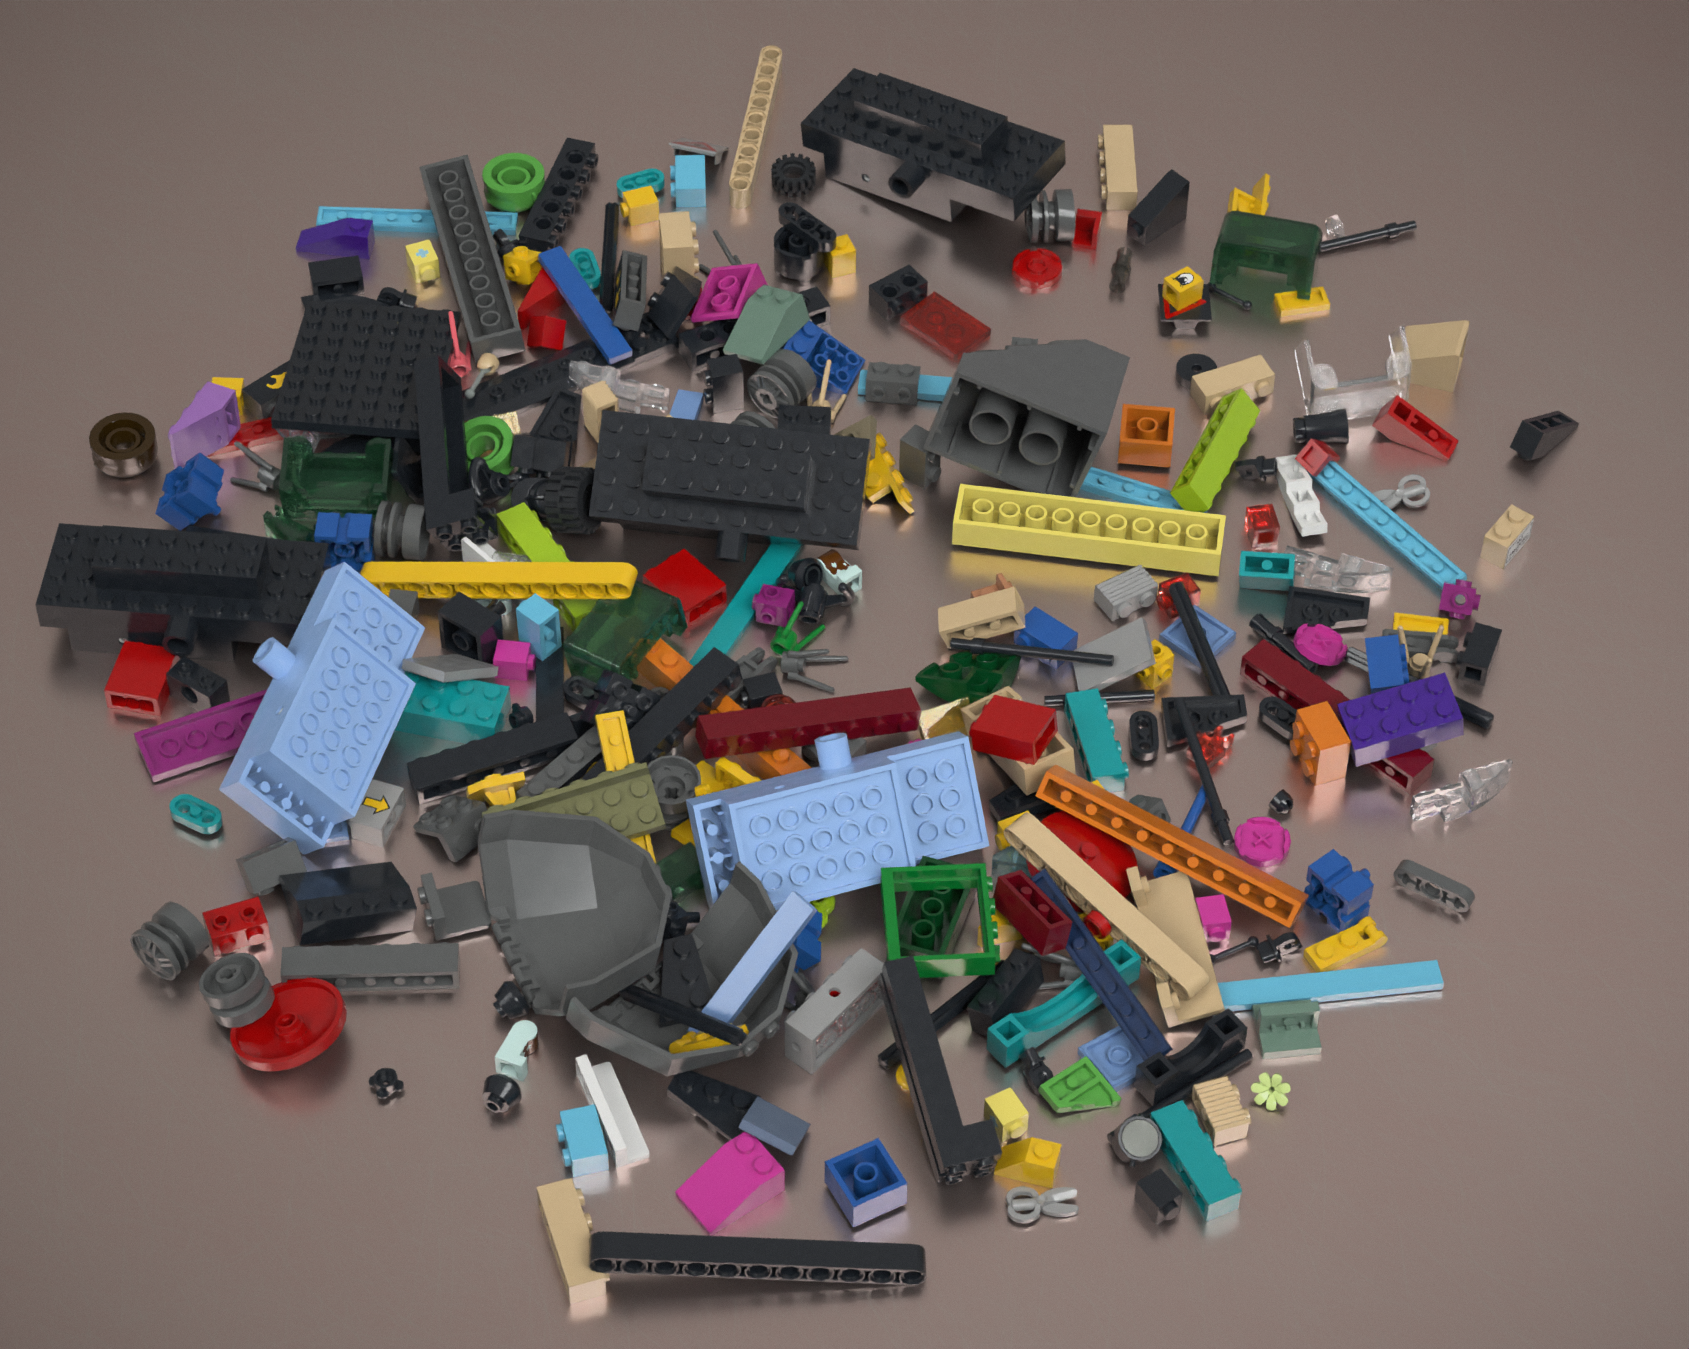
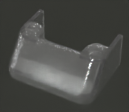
[1294,326,1412,419]

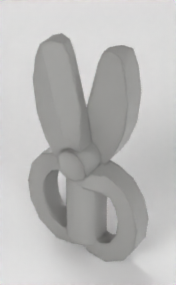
[1372,474,1431,509]
[1006,1186,1079,1223]

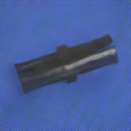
[1109,247,1133,293]

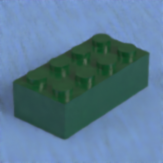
[886,856,977,979]

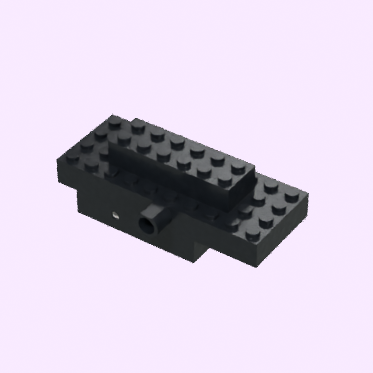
[800,68,1066,221]
[589,410,872,563]
[35,523,331,662]

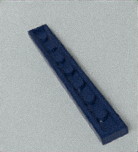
[1031,868,1173,1061]

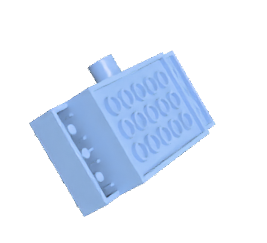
[219,562,425,855]
[686,731,989,910]

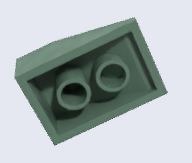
[723,285,810,364]

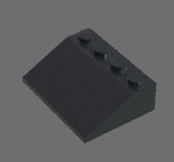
[279,862,417,945]

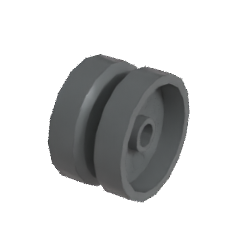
[199,953,275,1028]

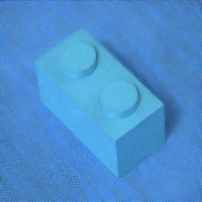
[670,155,706,207]
[516,593,562,661]
[555,1104,609,1178]

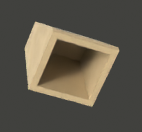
[1390,320,1470,393]

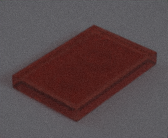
[900,291,991,361]

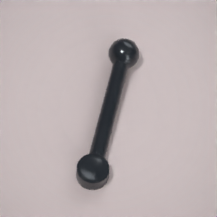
[1208,282,1252,310]
[1210,936,1259,965]

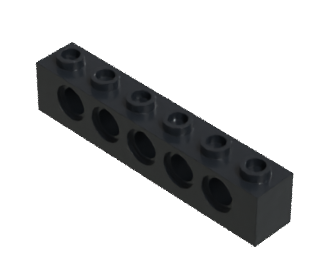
[518,137,599,252]
[678,286,831,371]

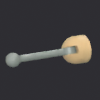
[465,353,499,399]

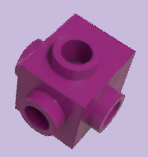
[1439,579,1481,619]
[752,584,795,627]

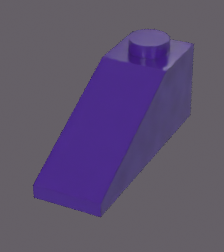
[296,218,375,259]

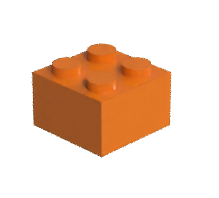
[1118,404,1175,468]
[1290,701,1351,786]

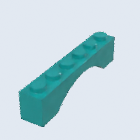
[986,939,1141,1068]

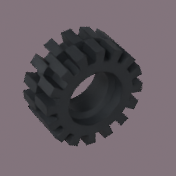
[771,153,816,197]

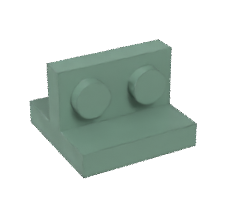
[1252,999,1322,1060]

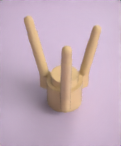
[806,359,847,423]
[1398,625,1444,679]

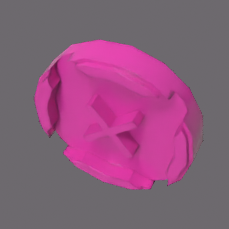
[1293,624,1348,666]
[1234,817,1291,867]

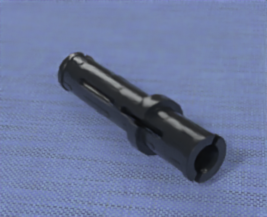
[1249,613,1318,673]

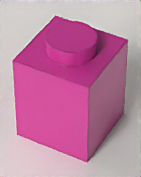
[493,639,536,681]
[1195,894,1232,942]

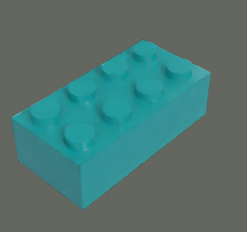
[394,671,511,744]

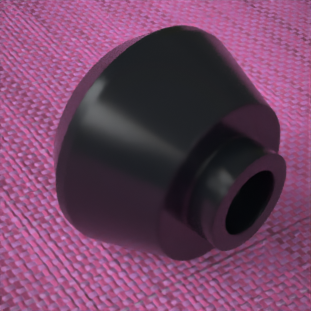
[788,557,823,591]
[492,981,530,1019]
[482,1074,522,1113]

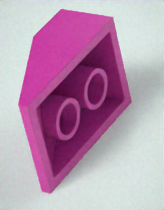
[690,263,768,322]
[675,1132,785,1236]

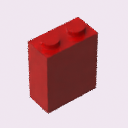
[643,549,727,630]
[104,641,180,717]
[969,694,1058,765]

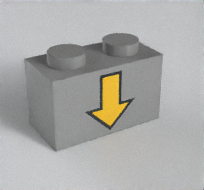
[348,779,406,847]

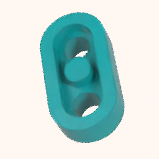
[617,168,665,198]
[569,248,601,289]
[169,794,223,834]

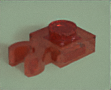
[1186,725,1235,769]

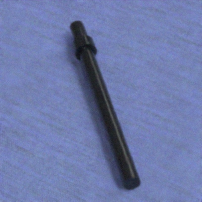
[1273,220,1417,263]
[950,637,1114,666]
[1173,697,1234,846]
[1107,1048,1253,1144]

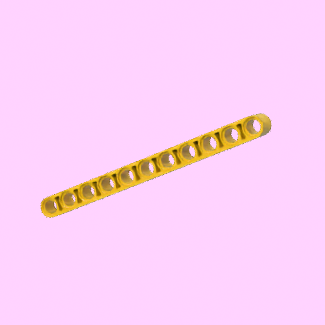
[360,562,638,599]

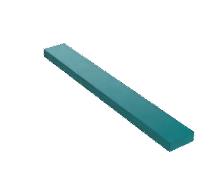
[689,542,804,666]

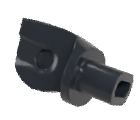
[493,229,519,258]
[377,287,417,308]
[1235,456,1278,481]
[1255,932,1303,964]
[1019,1047,1054,1096]

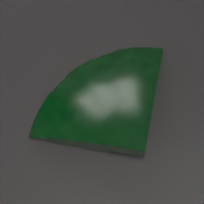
[915,651,1022,708]

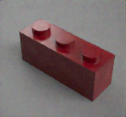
[993,870,1072,956]

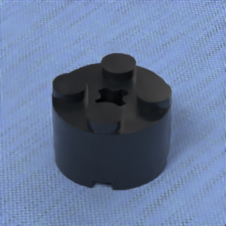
[774,225,824,282]

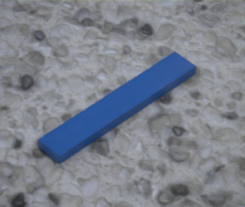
[538,246,632,365]

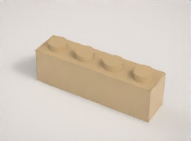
[1097,125,1138,210]
[536,1178,610,1304]

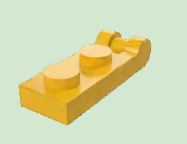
[1303,916,1388,973]
[669,1023,749,1054]

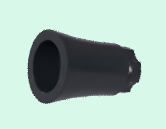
[1293,407,1349,444]

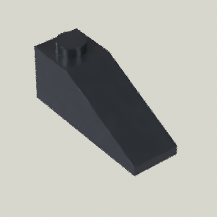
[1510,410,1579,461]

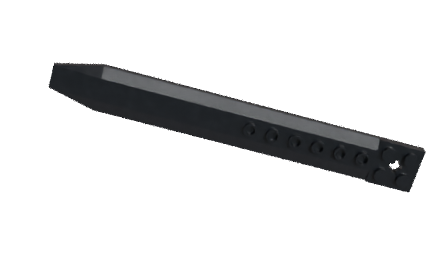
[293,312,679,492]

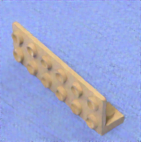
[1126,866,1225,1028]

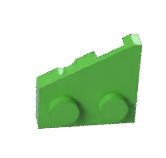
[1038,1056,1122,1113]

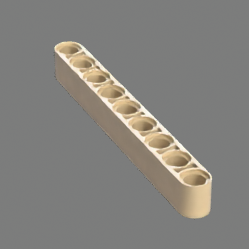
[729,45,782,209]
[1004,812,1209,1001]

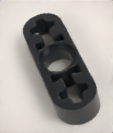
[779,202,836,252]

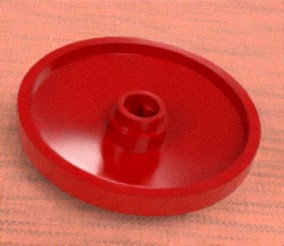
[1026,811,1138,913]
[230,978,347,1071]

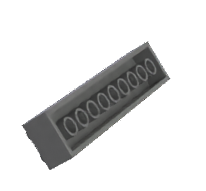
[419,154,525,363]

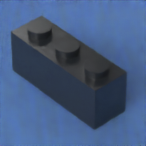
[967,948,1044,1036]

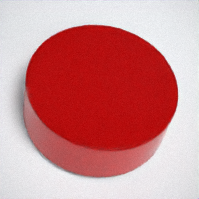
[1084,910,1112,939]

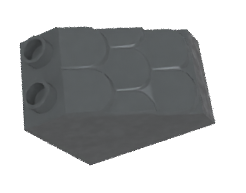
[923,339,1130,497]

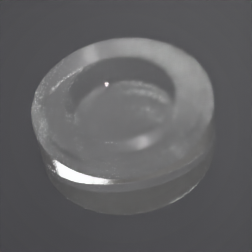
[1325,215,1345,239]

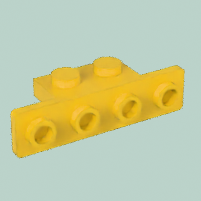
[1225,173,1271,256]
[866,432,914,514]
[695,757,762,793]

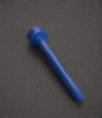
[1153,785,1207,878]

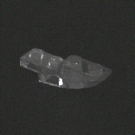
[569,361,670,414]
[1284,545,1394,593]
[1410,759,1513,823]

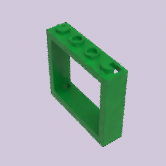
[880,863,1000,978]

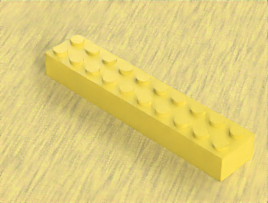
[952,484,1226,576]

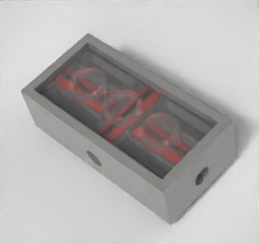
[784,948,884,1075]

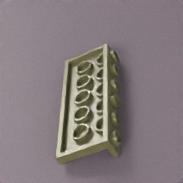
[481,762,666,840]

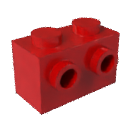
[202,896,271,956]

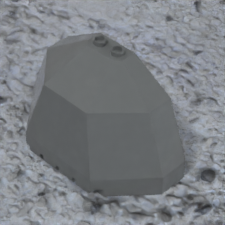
[478,810,672,1016]
[566,861,798,1077]

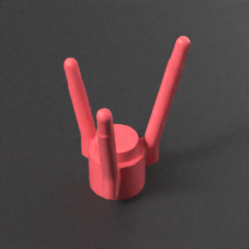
[448,311,472,377]

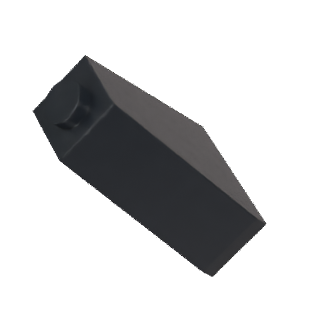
[1127,169,1190,246]

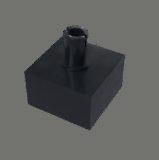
[438,592,506,664]

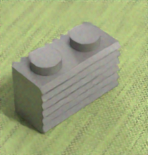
[1094,565,1158,621]

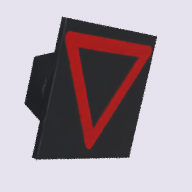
[1158,284,1212,329]

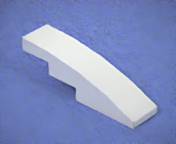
[1276,454,1328,537]

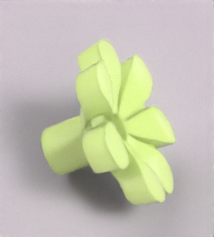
[1251,1072,1291,1111]

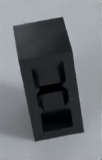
[869,264,928,320]

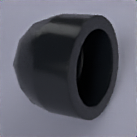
[1269,789,1293,814]

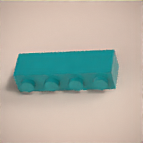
[1064,688,1129,793]
[1150,1100,1242,1222]

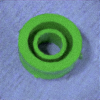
[482,153,545,213]
[465,416,515,475]

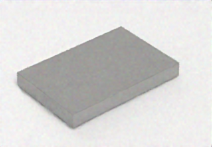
[1073,617,1156,691]
[402,654,498,683]

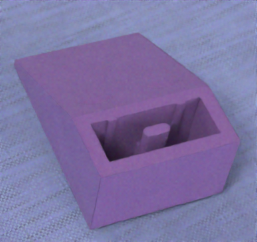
[168,381,241,469]

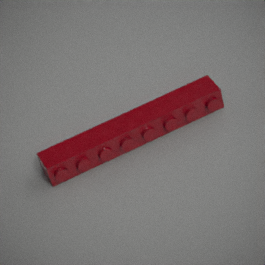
[1240,639,1434,795]
[695,687,921,759]

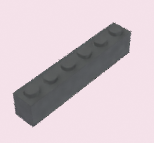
[280,942,460,992]

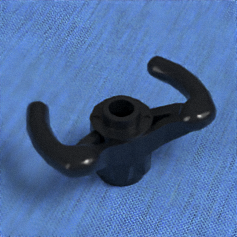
[469,457,530,504]
[775,574,855,624]

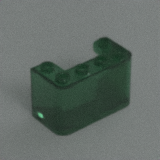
[1209,211,1323,300]
[279,436,393,522]
[563,580,688,684]

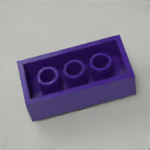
[1337,672,1464,767]

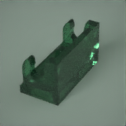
[263,505,316,542]

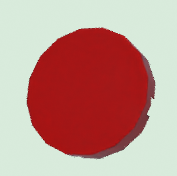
[1012,248,1062,289]

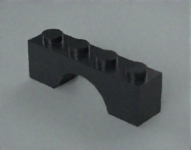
[1134,1008,1248,1106]

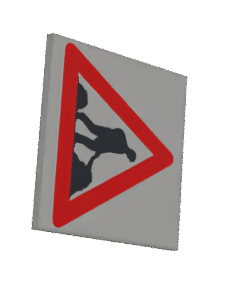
[669,138,729,165]

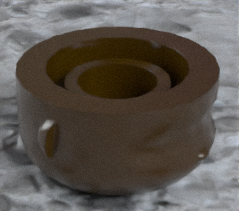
[89,412,158,478]

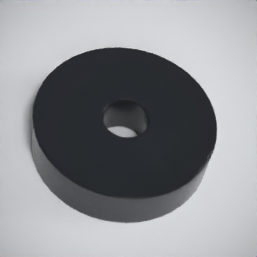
[1175,354,1217,389]

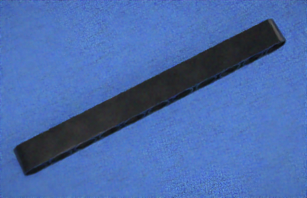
[589,1231,927,1285]

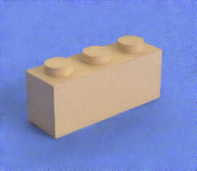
[1190,354,1275,415]
[938,586,1026,649]

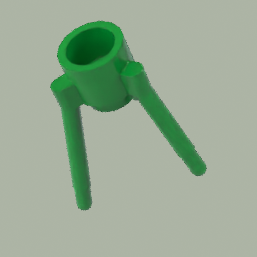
[770,601,825,657]

